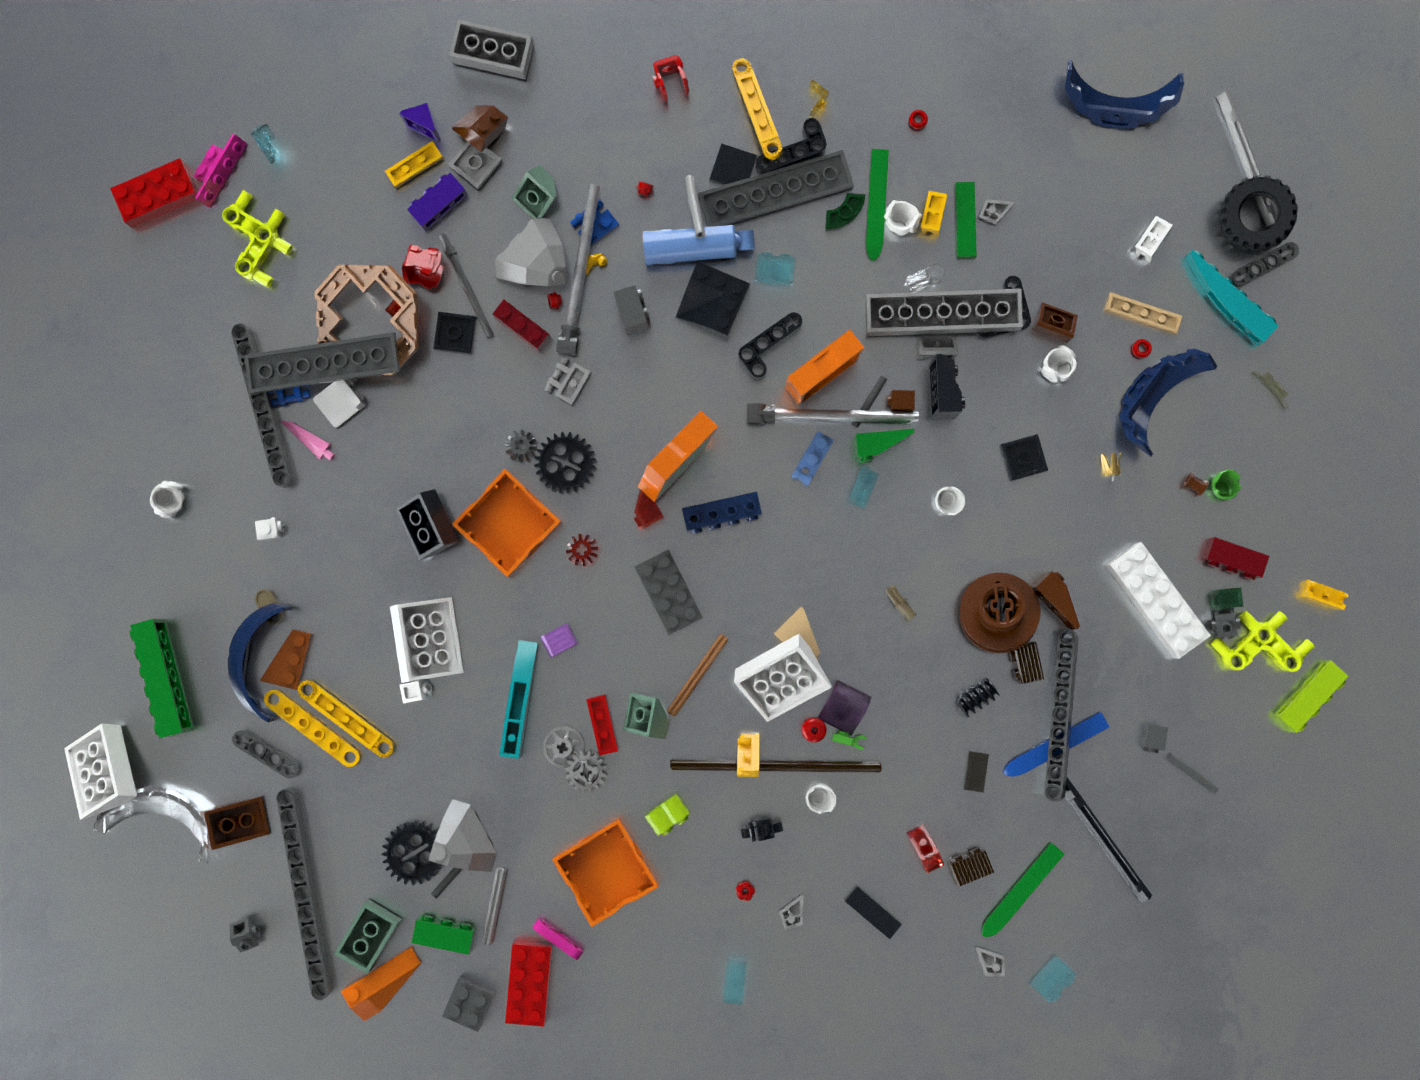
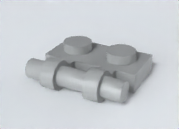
[544,357,591,405]

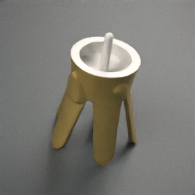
[1102,452,1122,481]

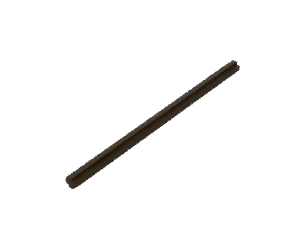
[670,759,882,773]

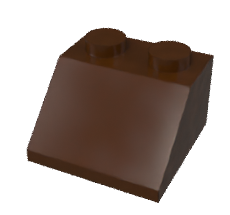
[452,105,508,152]

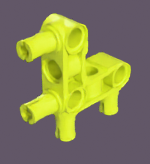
[222,190,293,288]
[1210,610,1315,672]

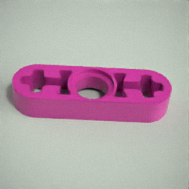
[532,919,584,960]

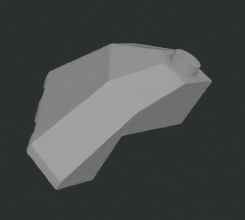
[495,218,566,286]
[428,799,497,872]

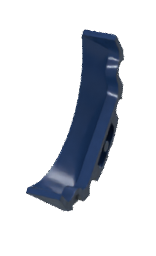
[1065,60,1184,129]
[1120,349,1218,457]
[228,603,292,723]

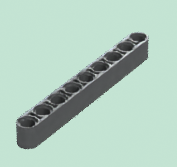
[231,323,294,488]
[1045,628,1079,802]

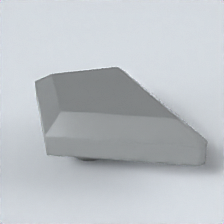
[978,199,1014,225]
[779,894,803,930]
[976,947,1005,976]

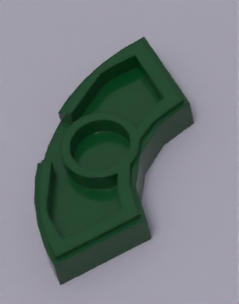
[825,193,866,230]

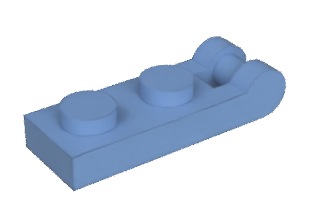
[791,431,834,486]

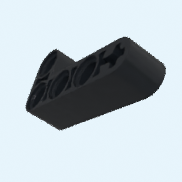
[755,118,827,175]
[738,312,802,380]

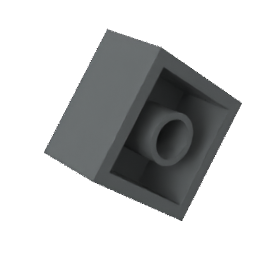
[613,285,650,335]
[442,976,496,1032]

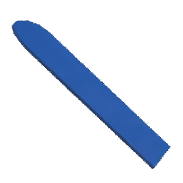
[1003,712,1109,777]

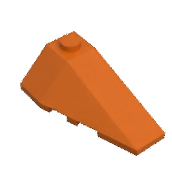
[340,946,422,1021]

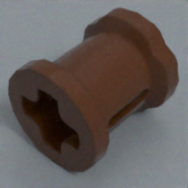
[1183,472,1209,496]

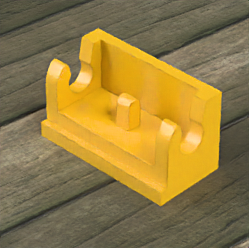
[920,191,947,236]
[1301,579,1349,610]
[737,734,759,778]

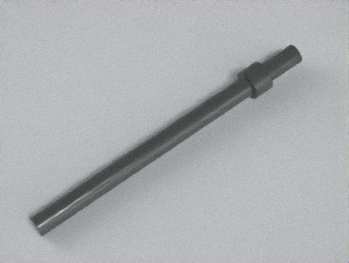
[439,233,494,338]

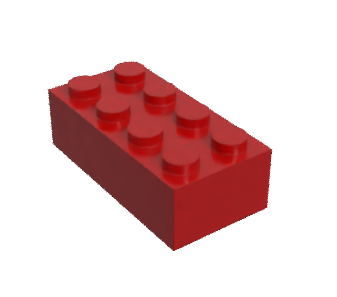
[110,158,198,228]
[505,940,553,1027]

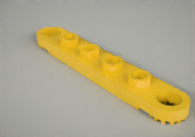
[732,58,782,160]
[298,680,395,758]
[264,690,361,767]

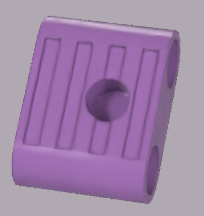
[540,623,578,658]

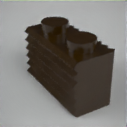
[1009,641,1044,684]
[947,847,994,887]

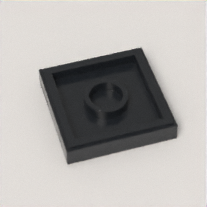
[709,143,757,185]
[433,311,477,355]
[1000,434,1048,481]

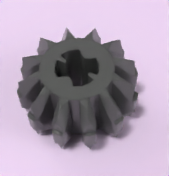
[504,429,537,462]

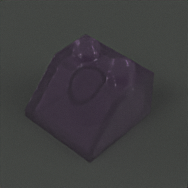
[818,680,872,736]

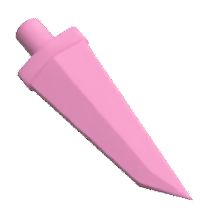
[280,421,335,461]

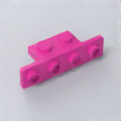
[193,134,247,207]

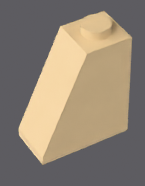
[773,607,820,660]

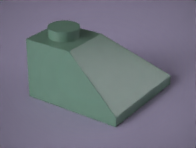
[511,165,556,219]
[623,693,669,739]

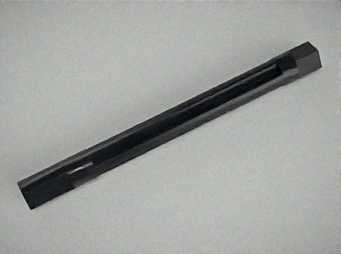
[1065,777,1152,903]

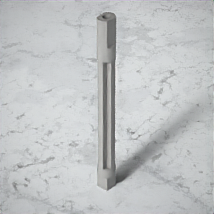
[1216,91,1277,227]

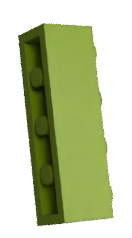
[1273,660,1349,733]

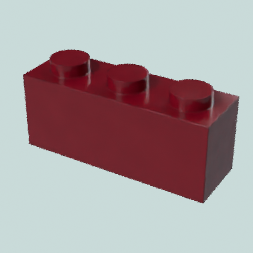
[492,299,551,352]
[1202,537,1270,581]

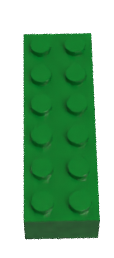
[129,619,193,739]

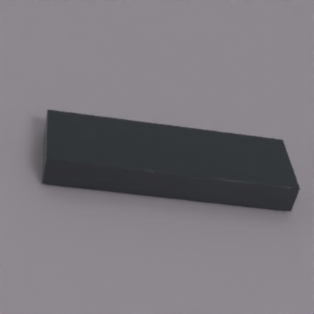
[844,886,902,939]

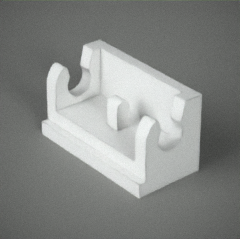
[1135,216,1173,263]

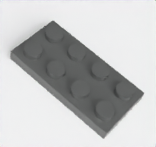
[635,549,703,635]

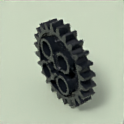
[534,432,597,494]
[381,821,442,886]

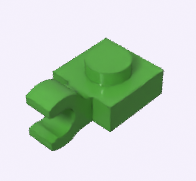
[831,730,867,750]

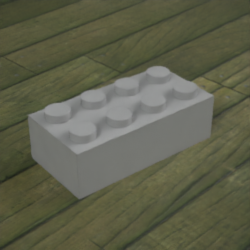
[449,19,534,79]

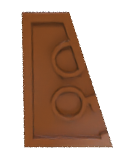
[259,629,313,690]

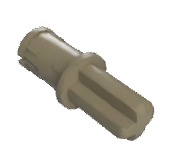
[886,585,917,621]

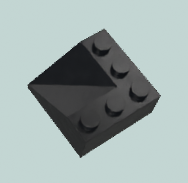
[675,261,750,340]
[929,354,965,420]

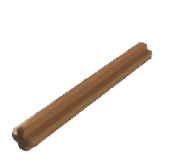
[667,634,728,717]

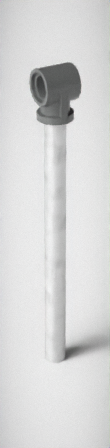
[556,184,600,355]
[747,403,919,425]

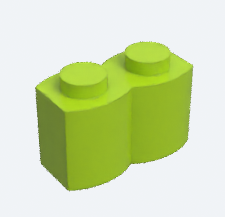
[645,793,690,836]

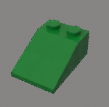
[853,429,914,464]

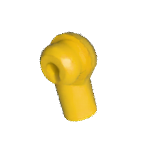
[585,253,608,274]

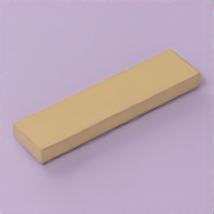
[1104,292,1183,335]

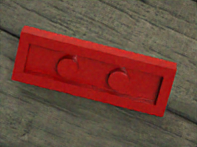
[586,695,618,756]

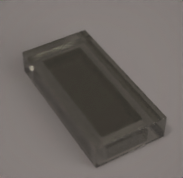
[964,751,989,793]

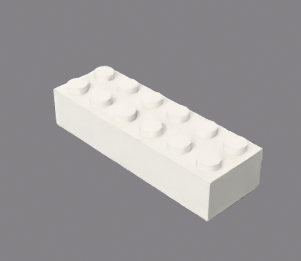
[1105,542,1211,659]

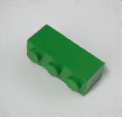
[411,915,476,955]

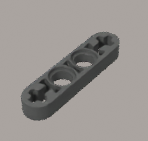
[1230,242,1299,287]
[232,730,300,778]

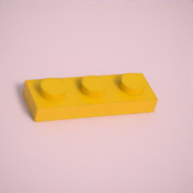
[385,141,444,188]

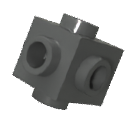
[1211,608,1241,639]
[229,917,260,952]

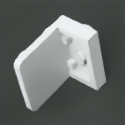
[313,379,366,428]

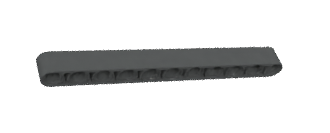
[276,788,333,1000]

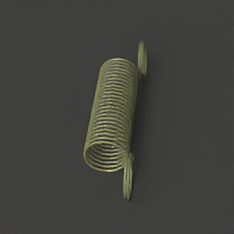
[1253,370,1288,409]

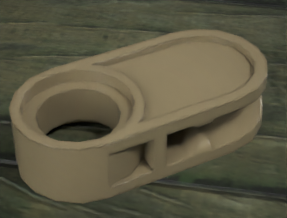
[254,589,284,625]

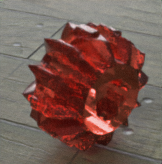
[566,534,599,566]

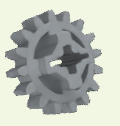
[565,750,607,793]

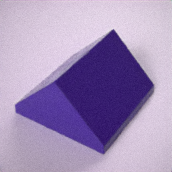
[400,103,441,142]

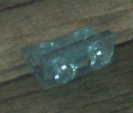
[251,124,277,164]
[847,464,879,508]
[1029,955,1076,1003]

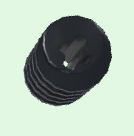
[956,678,1000,718]

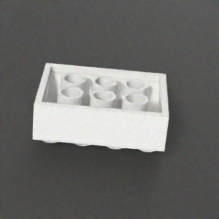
[390,597,464,683]
[734,634,832,722]
[64,724,137,820]

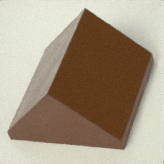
[1032,302,1078,343]

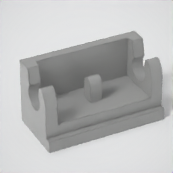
[917,336,958,358]

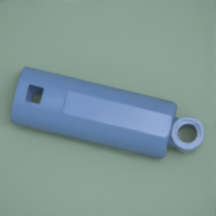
[643,225,755,266]

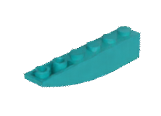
[1185,250,1279,346]
[499,640,538,759]

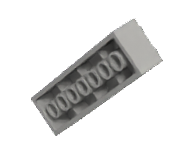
[866,289,1023,336]

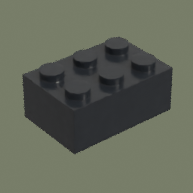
[395,489,459,560]

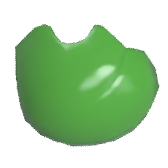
[1211,469,1241,500]

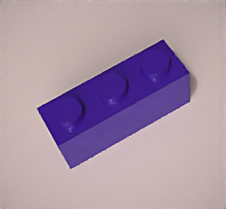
[407,173,468,230]

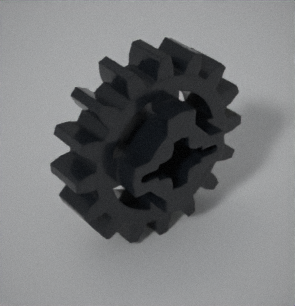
[741,818,783,842]

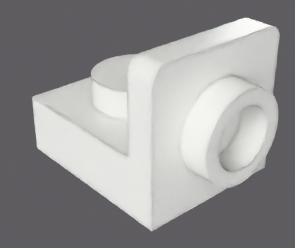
[255,517,284,541]
[400,679,433,704]

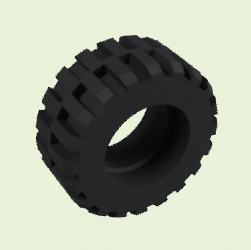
[1221,175,1298,252]

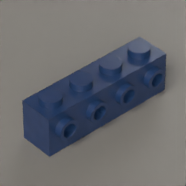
[682,492,762,534]

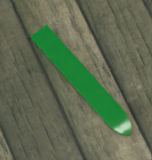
[866,149,889,261]
[982,843,1065,937]

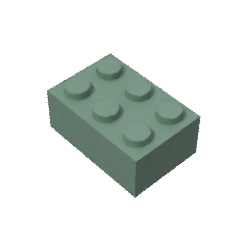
[334,899,402,974]

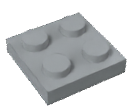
[448,141,502,190]

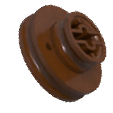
[959,573,1041,654]

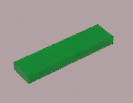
[955,182,977,258]

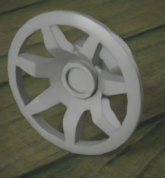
[543,726,585,768]

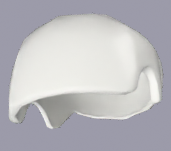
[935,486,966,515]
[806,784,837,814]

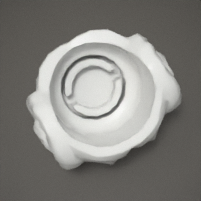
[884,200,923,236]
[1041,345,1077,383]
[150,481,185,519]

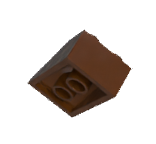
[1031,571,1080,630]
[199,796,270,850]

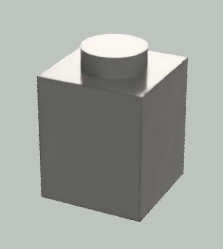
[1141,723,1168,753]

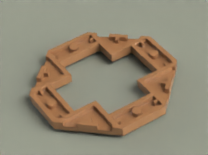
[315,264,419,375]

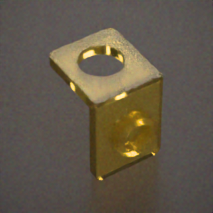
[809,79,829,117]

